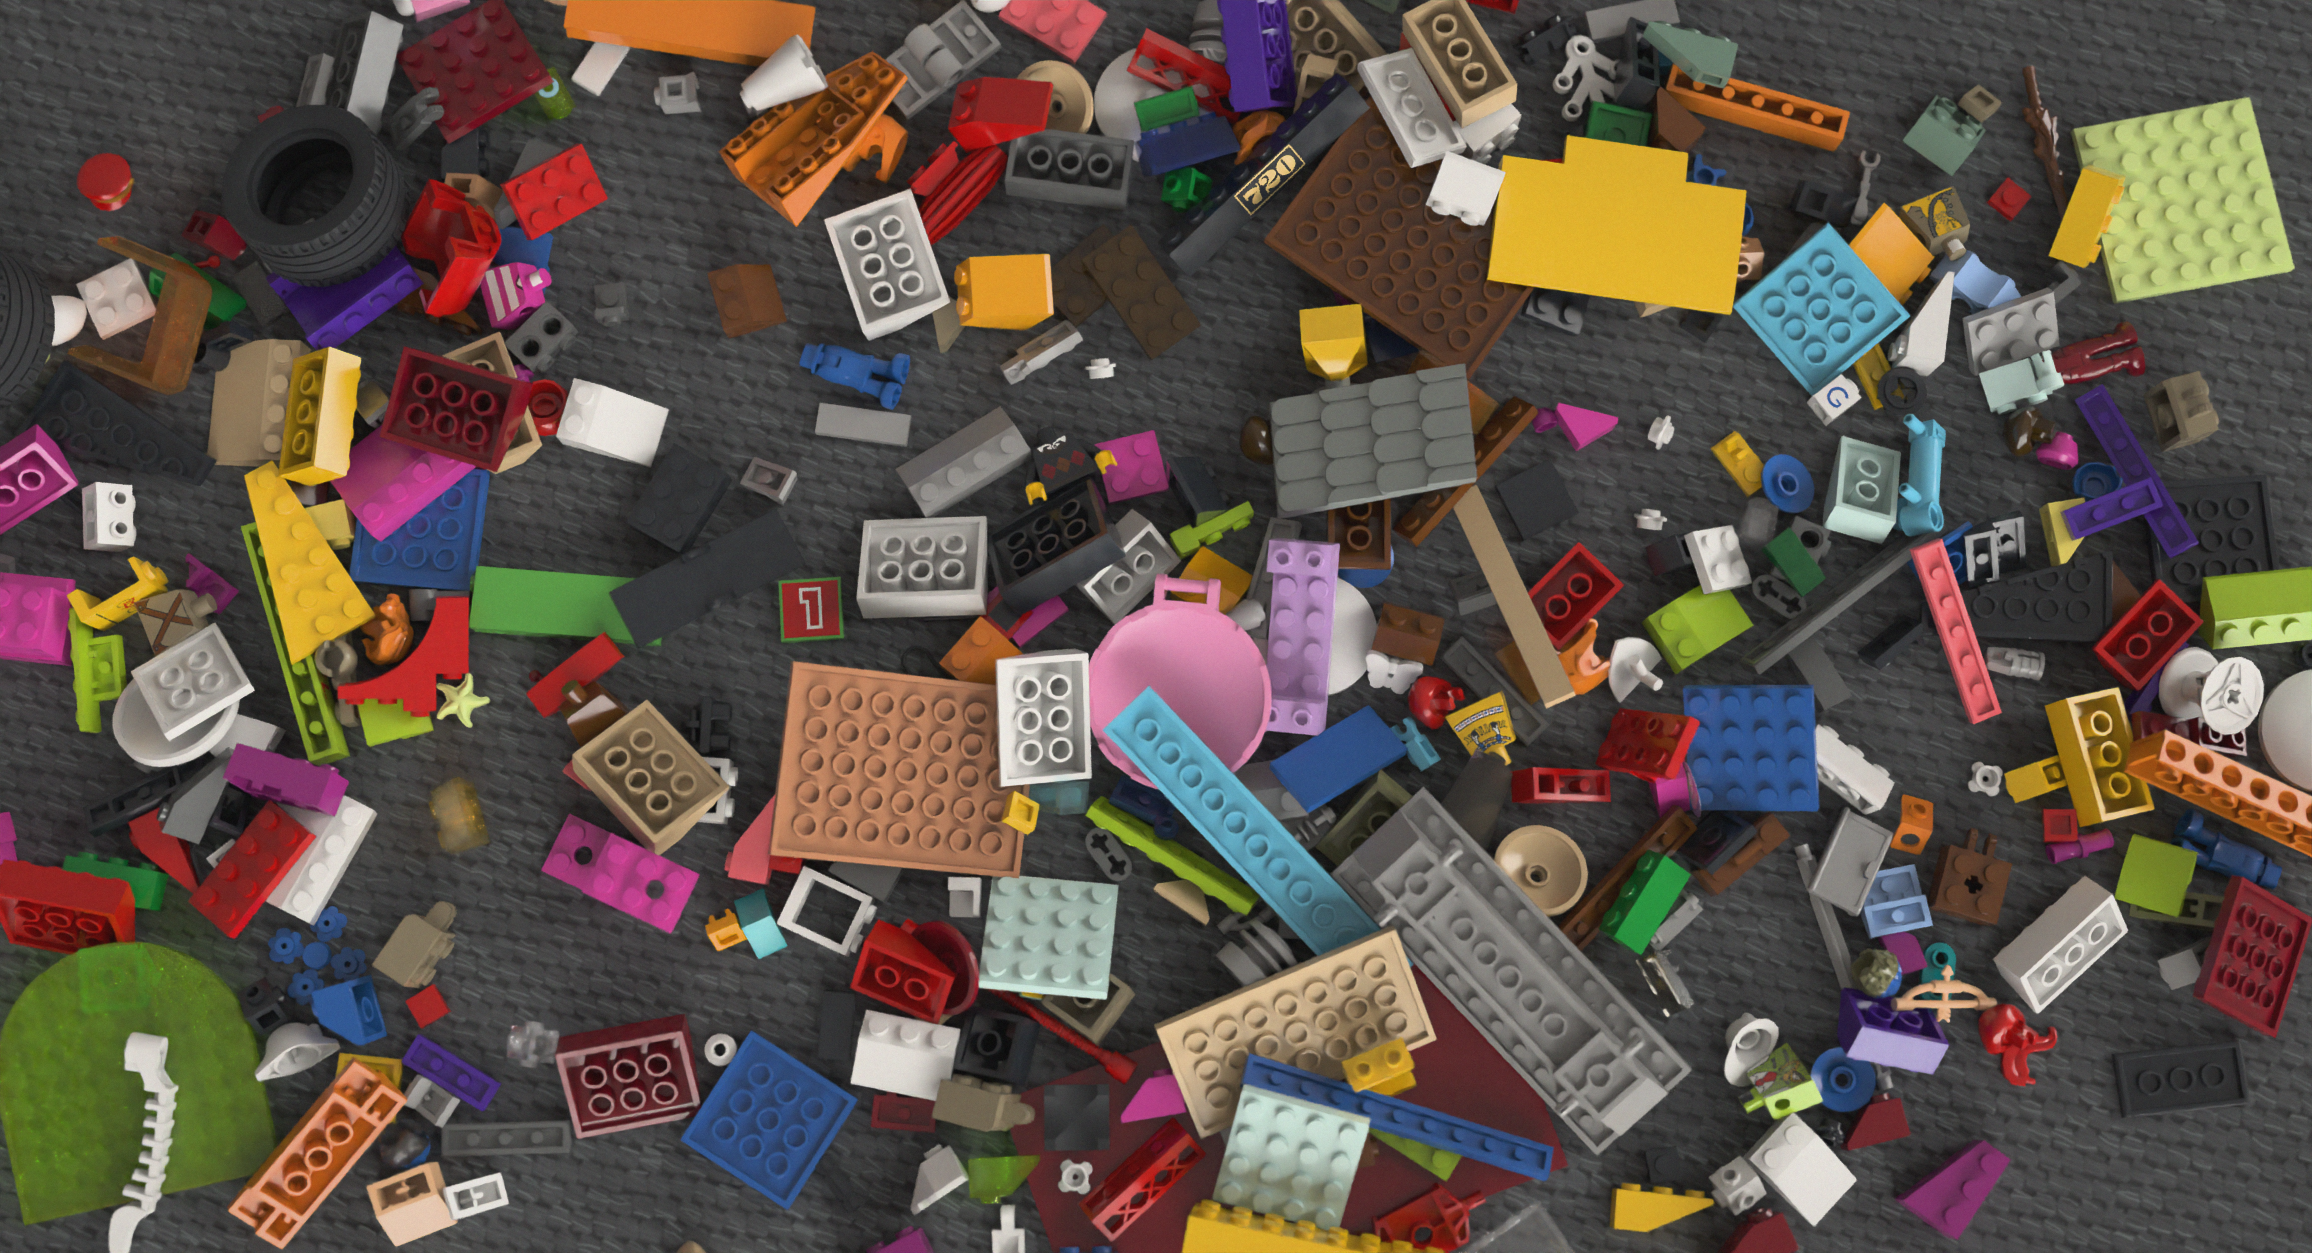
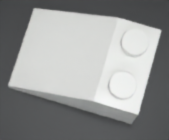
[1888,271,1955,376]
[556,378,669,468]
[1743,1113,1857,1226]

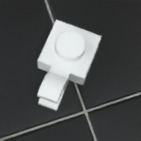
[992,1205,1025,1253]

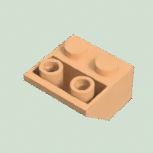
[366,1162,458,1247]

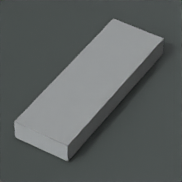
[1584,0,1680,43]
[815,403,911,447]

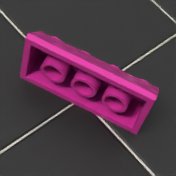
[0,424,78,535]

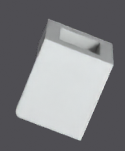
[948,877,982,918]

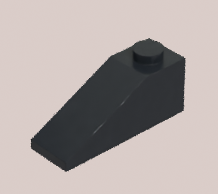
[1614,17,1660,111]

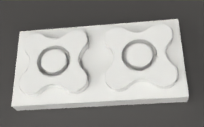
[1357,48,1466,168]

